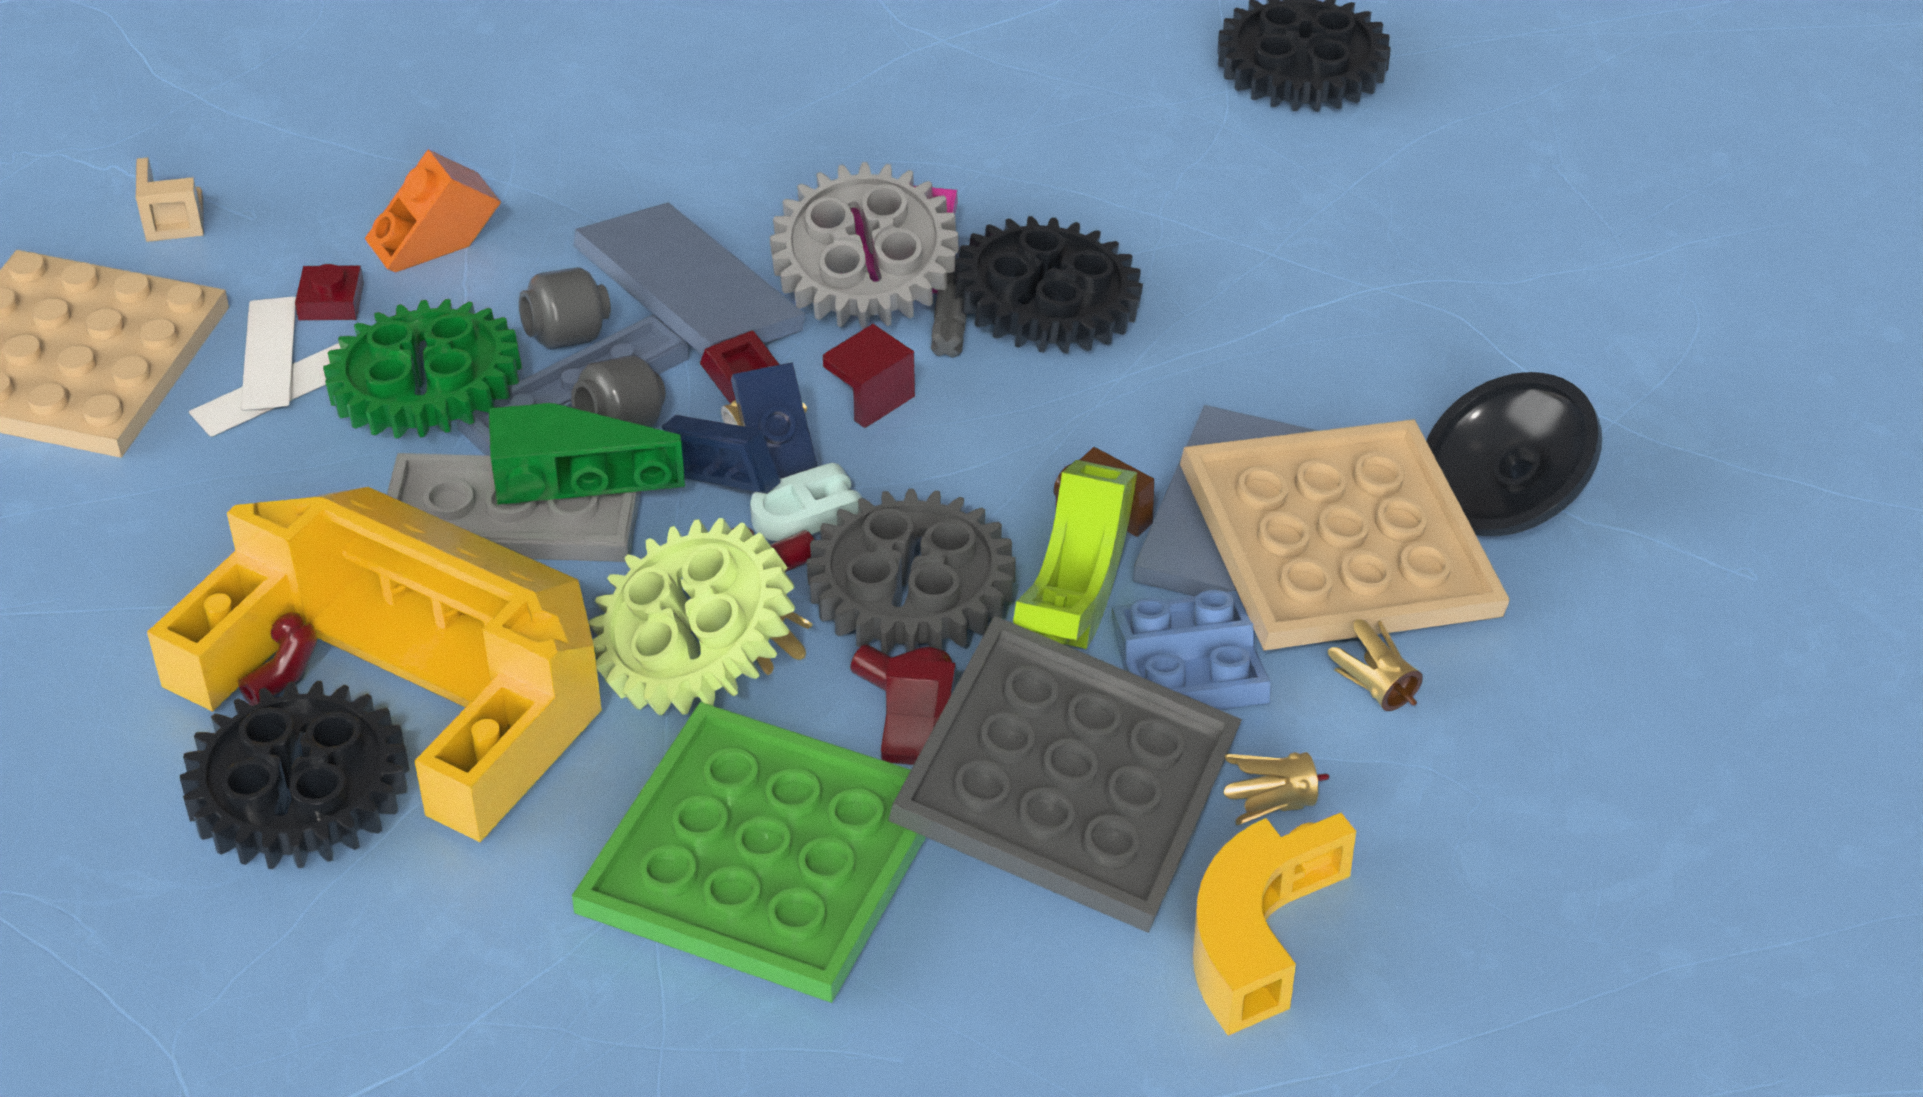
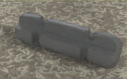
[931,272,967,358]

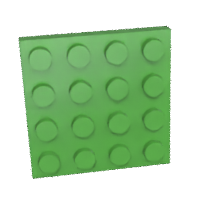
[572,702,926,1003]

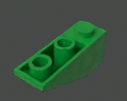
[489,403,685,505]

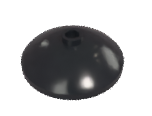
[1426,372,1602,536]

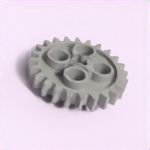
[770,162,959,329]

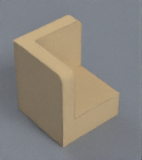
[135,157,203,242]

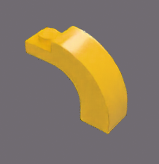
[1193,812,1356,1036]

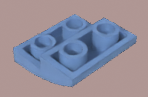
[1112,590,1270,710]

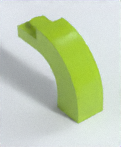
[1013,460,1138,649]

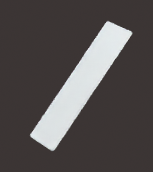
[241,297,296,410]
[189,343,340,437]

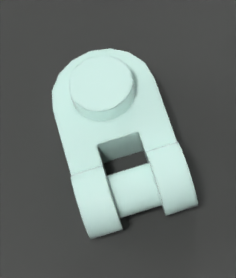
[750,463,863,541]

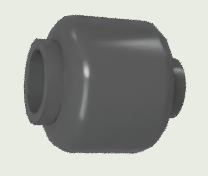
[519,267,611,349]
[571,356,666,428]

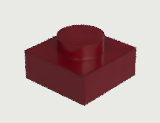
[295,264,364,321]
[700,330,780,404]

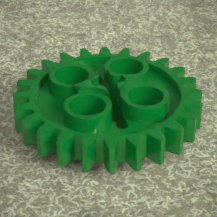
[323,299,522,439]

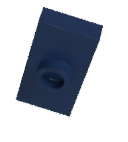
[731,362,818,479]
[661,415,781,494]

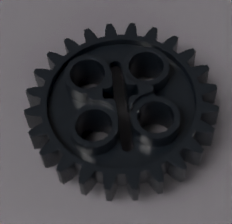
[1217,0,1391,112]
[953,216,1143,354]
[180,681,410,869]

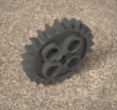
[807,489,1016,654]

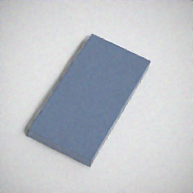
[574,203,805,355]
[1133,405,1318,596]

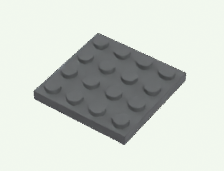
[888,615,1242,933]

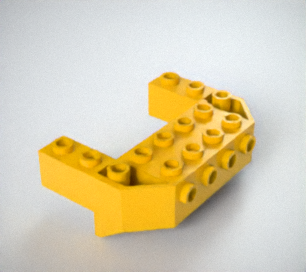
[147,487,602,842]

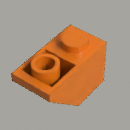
[364,149,501,273]

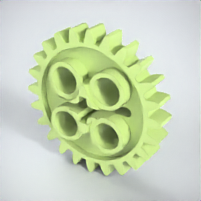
[589,518,795,715]

